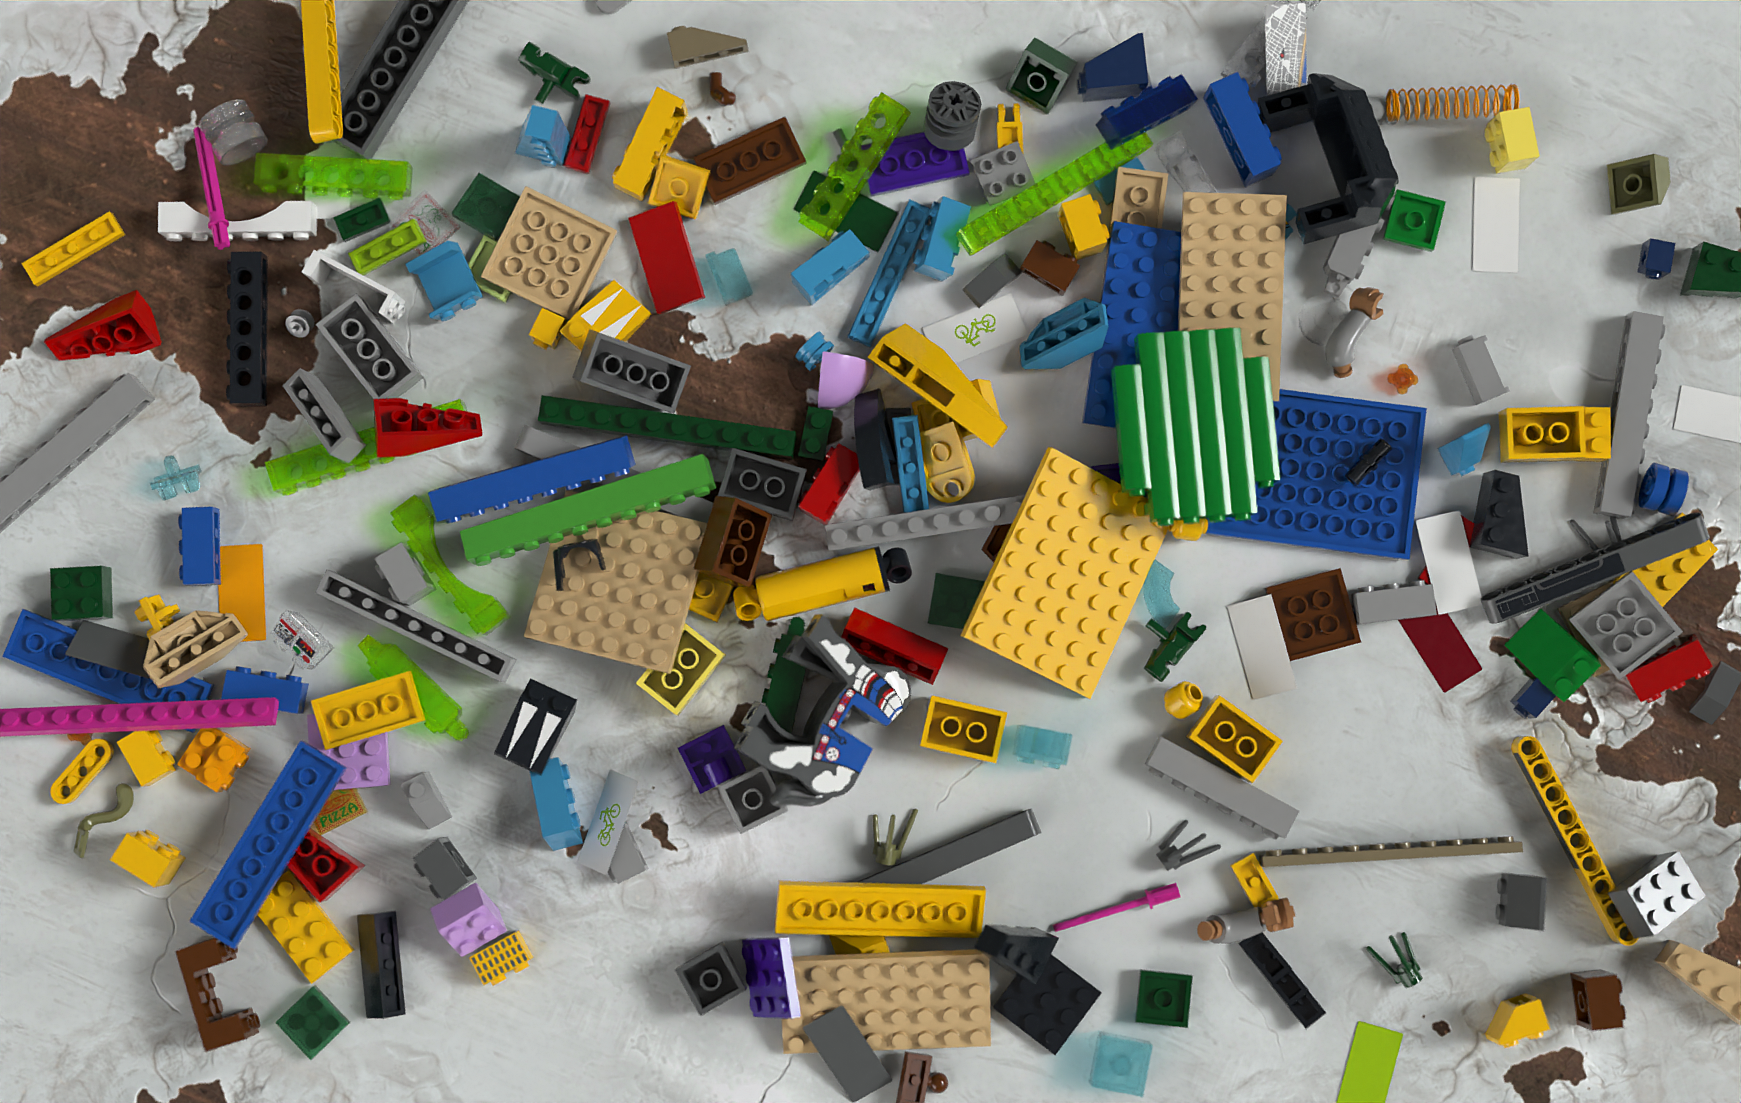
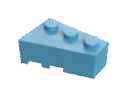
[913,196,971,281]
[791,230,870,305]
[530,757,583,851]

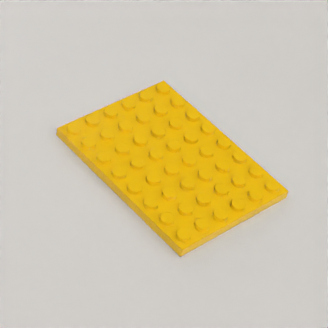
[960,447,1168,699]

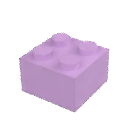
[430,882,507,957]

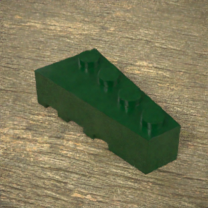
[1680,242,1741,298]

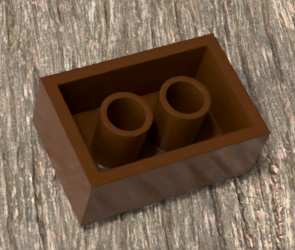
[693,496,772,588]

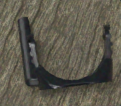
[553,538,606,591]

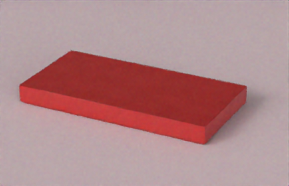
[628,201,705,314]

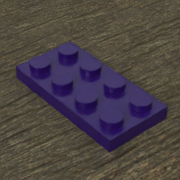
[860,132,970,197]

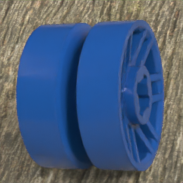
[1638,463,1689,516]

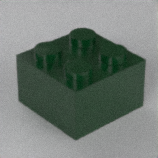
[50,566,113,621]

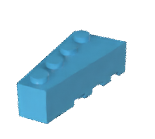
[515,105,571,167]

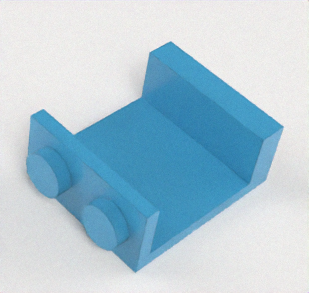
[406,241,483,322]

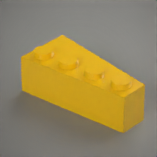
[612,87,688,201]

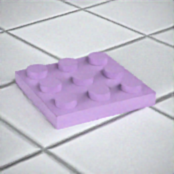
[307,714,391,790]

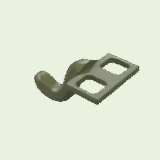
[73,783,134,858]

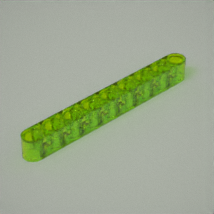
[955,123,1154,256]

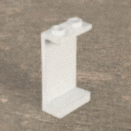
[302,250,405,323]

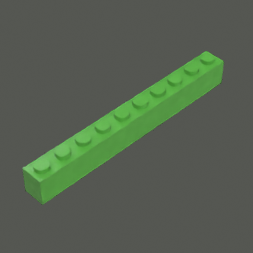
[460,454,716,566]

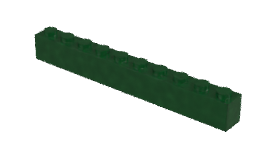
[538,395,796,460]

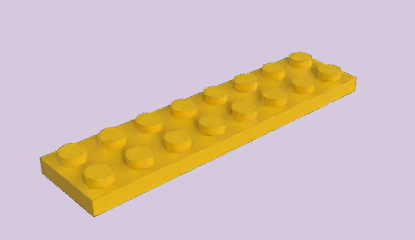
[775,881,986,938]

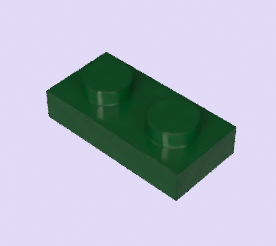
[333,197,391,242]
[798,406,834,462]

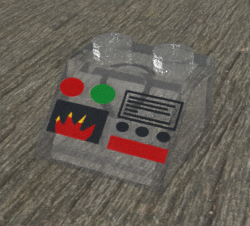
[271,610,334,670]

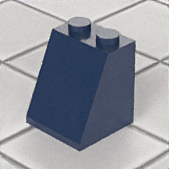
[1077,33,1148,102]

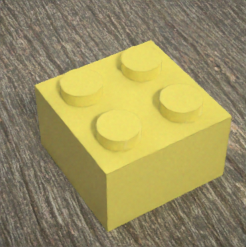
[1484,107,1540,174]

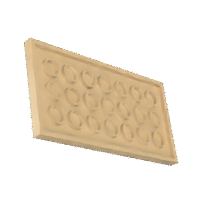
[1178,192,1287,401]
[782,950,991,1054]

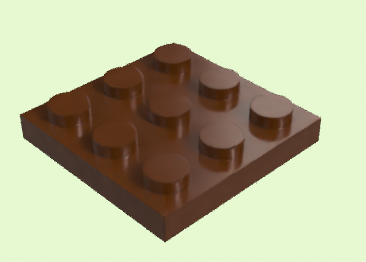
[1265,568,1361,661]

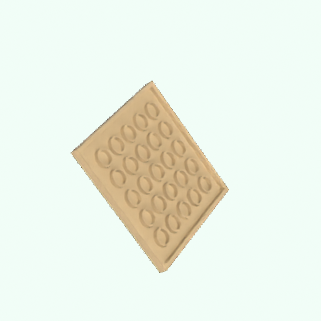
[523,490,707,674]

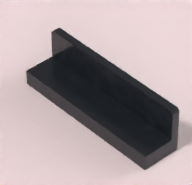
[357,911,406,1019]

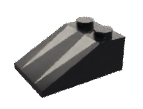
[494,678,577,776]

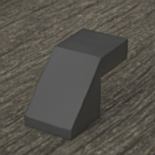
[962,254,1022,308]
[1689,661,1741,725]

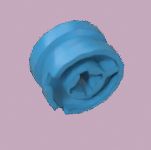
[795,331,834,371]

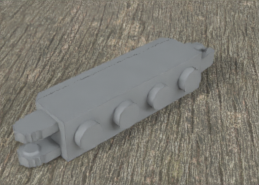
[1323,197,1395,298]

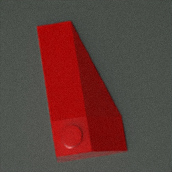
[44,290,161,361]
[373,398,483,457]

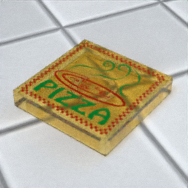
[314,788,368,836]

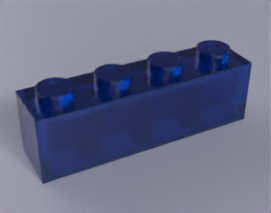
[1095,74,1198,150]

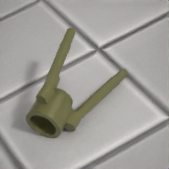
[873,808,918,866]

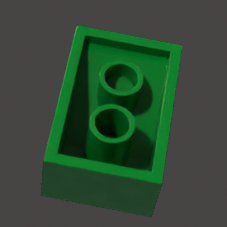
[1504,607,1601,702]

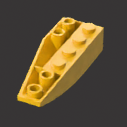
[868,323,1008,448]

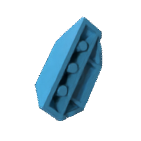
[1019,298,1108,369]

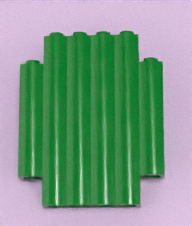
[1111,328,1280,526]

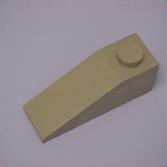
[667,26,749,69]

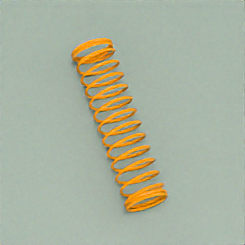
[1386,84,1520,122]

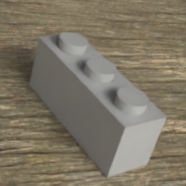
[1351,580,1437,625]

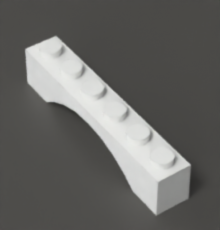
[158,201,317,241]

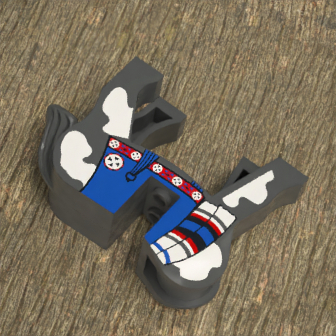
[734,614,911,807]

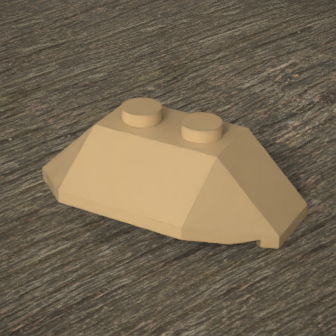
[143,610,248,688]

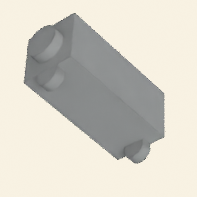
[1452,335,1510,405]

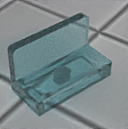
[705,248,753,306]

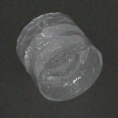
[199,99,268,165]

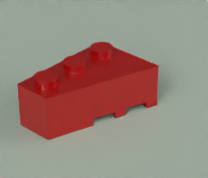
[1626,634,1713,703]

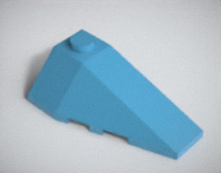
[1438,423,1491,477]

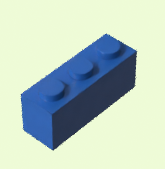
[178,507,221,586]
[221,666,309,714]

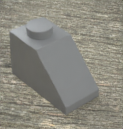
[400,772,452,829]
[608,822,649,884]

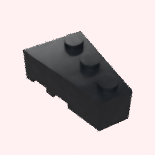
[1469,470,1529,559]
[974,924,1059,984]

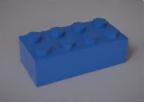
[1203,72,1282,188]

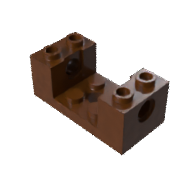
[175,938,260,1052]

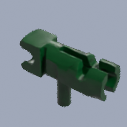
[518,42,591,105]
[1144,612,1207,682]

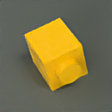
[529,308,567,350]

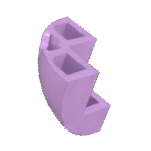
[818,351,874,410]

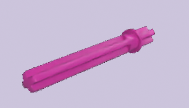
[193,125,230,250]

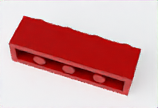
[841,607,949,685]

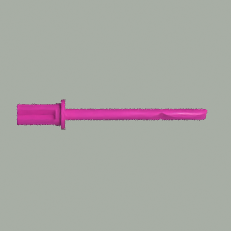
[1053,883,1181,932]

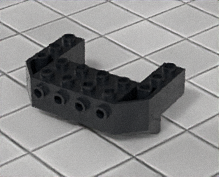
[1257,73,1399,245]

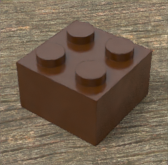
[1570,969,1626,1031]

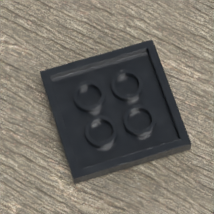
[993,954,1102,1055]

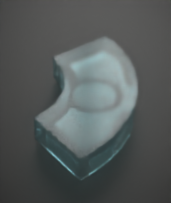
[1143,560,1180,629]

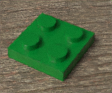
[1383,189,1446,252]

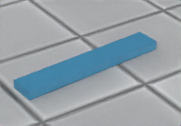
[847,199,930,348]

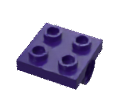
[678,725,747,794]

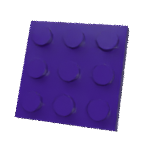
[742,937,801,1019]

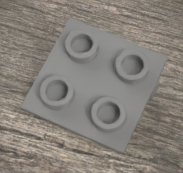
[971,141,1037,206]

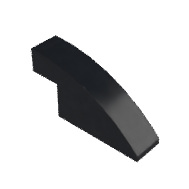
[854,388,897,490]

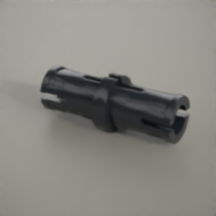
[1345,438,1392,486]

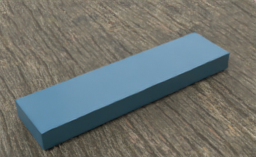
[892,415,929,513]

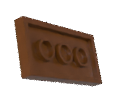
[694,117,807,205]

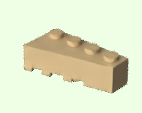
[1654,940,1741,1025]

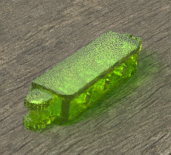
[358,635,469,741]

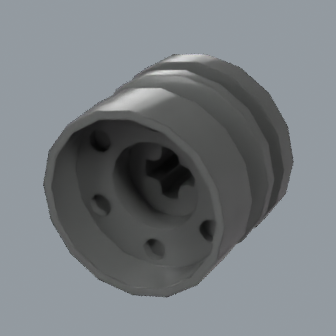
[923,81,982,151]

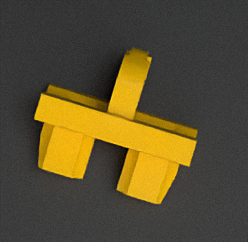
[134,594,180,641]

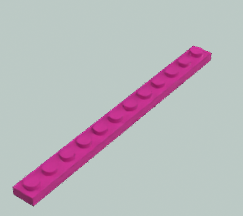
[0,697,279,737]

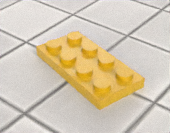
[1612,512,1718,607]
[311,671,425,750]
[257,870,354,984]

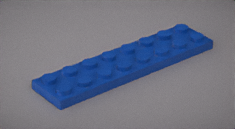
[2,609,214,732]
[189,741,347,949]

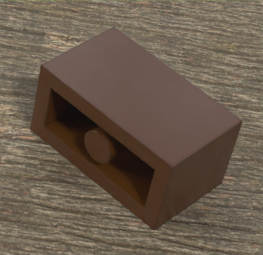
[1020,240,1080,296]

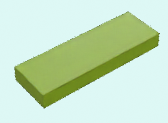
[348,219,427,276]

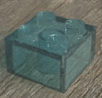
[1012,724,1072,769]
[1089,1031,1153,1097]

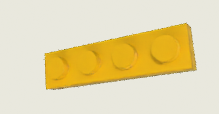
[22,211,125,287]

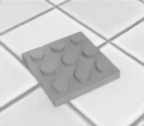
[1568,571,1683,680]

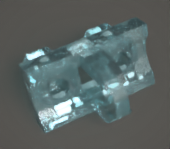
[150,455,202,500]

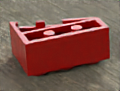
[798,443,860,525]

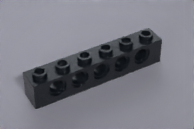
[226,251,268,407]

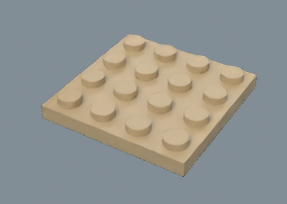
[481,186,618,320]

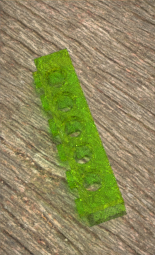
[798,92,911,242]
[254,153,413,200]

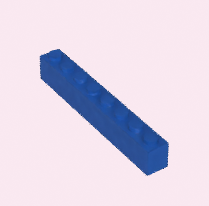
[428,435,636,524]

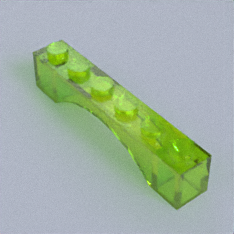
[390,494,511,636]

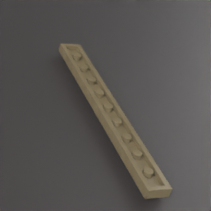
[1259,836,1523,867]

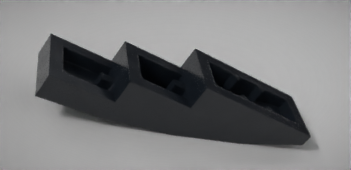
[1238,932,1326,1030]

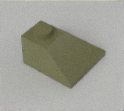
[1607,154,1671,215]

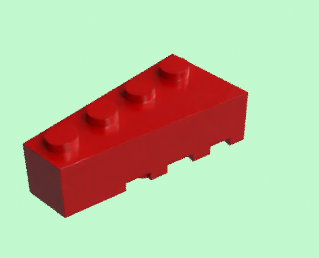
[287,828,366,903]

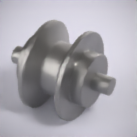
[285,309,314,337]

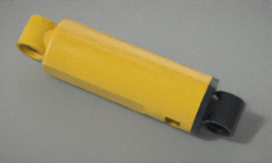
[733,546,912,621]

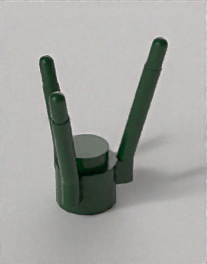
[1366,932,1423,988]

